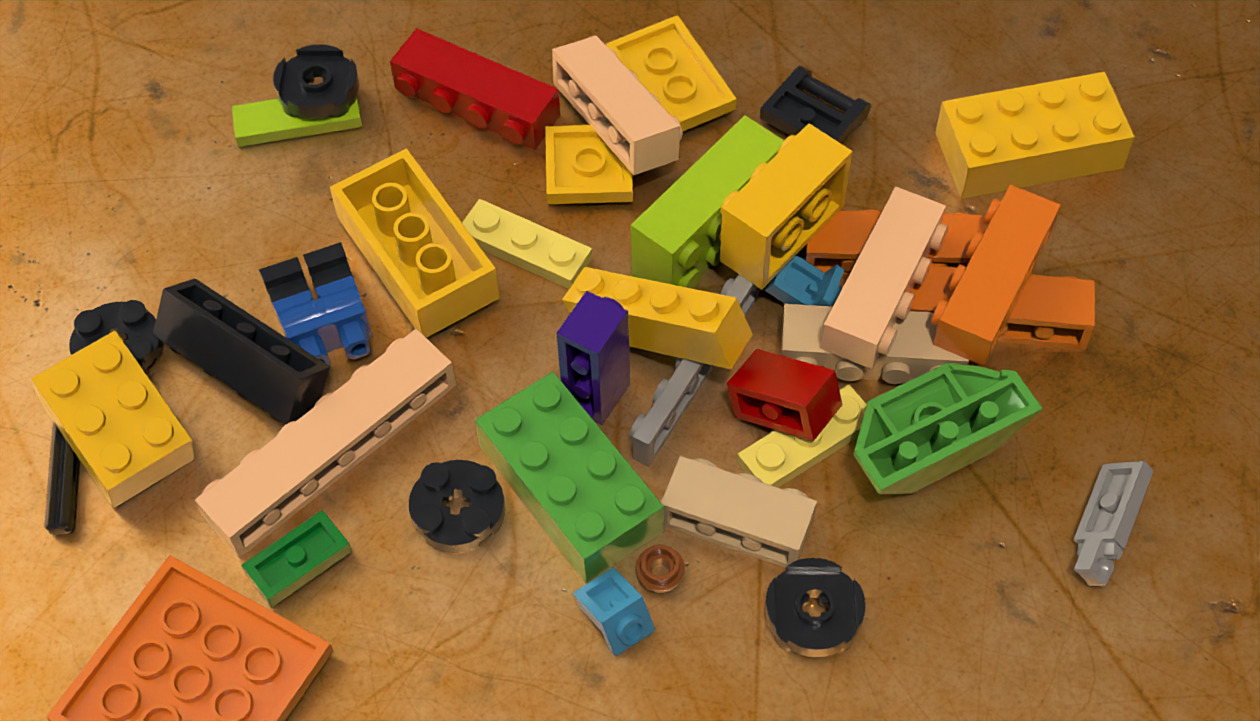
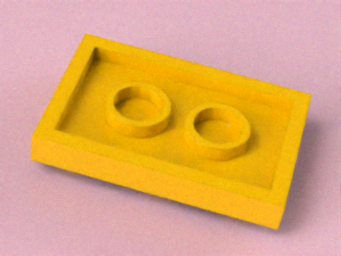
[605,15,737,132]

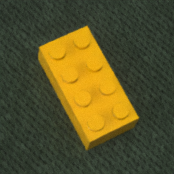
[935,72,1135,199]
[330,148,500,338]

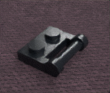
[760,65,871,144]

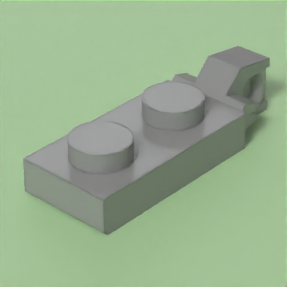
[1074,461,1153,586]

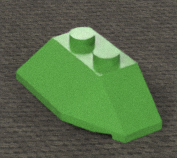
[853,363,1043,494]

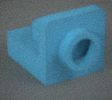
[573,567,655,655]

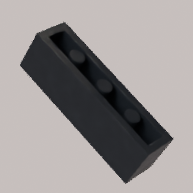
[153,278,330,425]

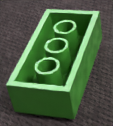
[475,371,664,584]

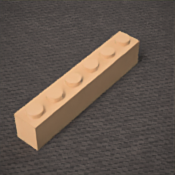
[195,329,456,558]

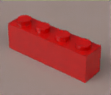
[390,28,561,150]

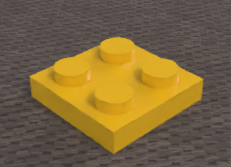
[545,125,633,204]

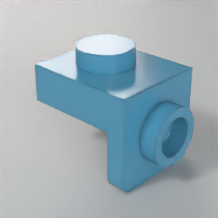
[765,255,844,306]

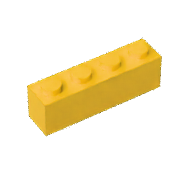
[562,267,753,370]

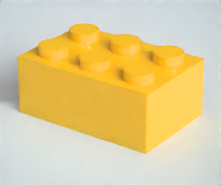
[719,123,853,290]
[31,331,195,509]

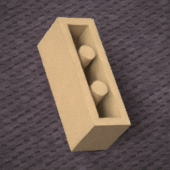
[661,456,817,568]

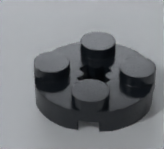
[273,44,359,118]
[69,300,164,375]
[409,460,505,553]
[765,558,865,657]

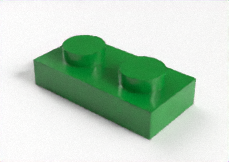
[241,510,352,608]

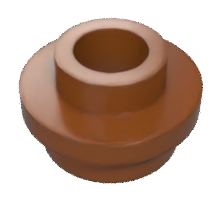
[636,544,685,593]

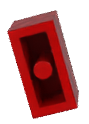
[726,349,843,441]

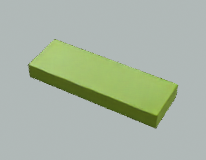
[232,95,362,147]

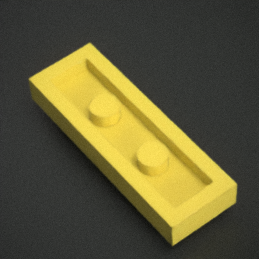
[462,199,593,289]
[737,385,867,488]

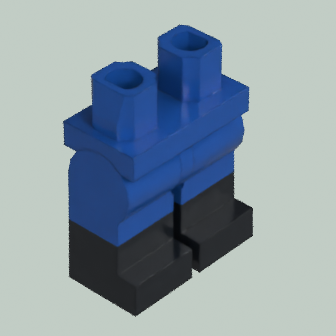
[259,242,373,365]

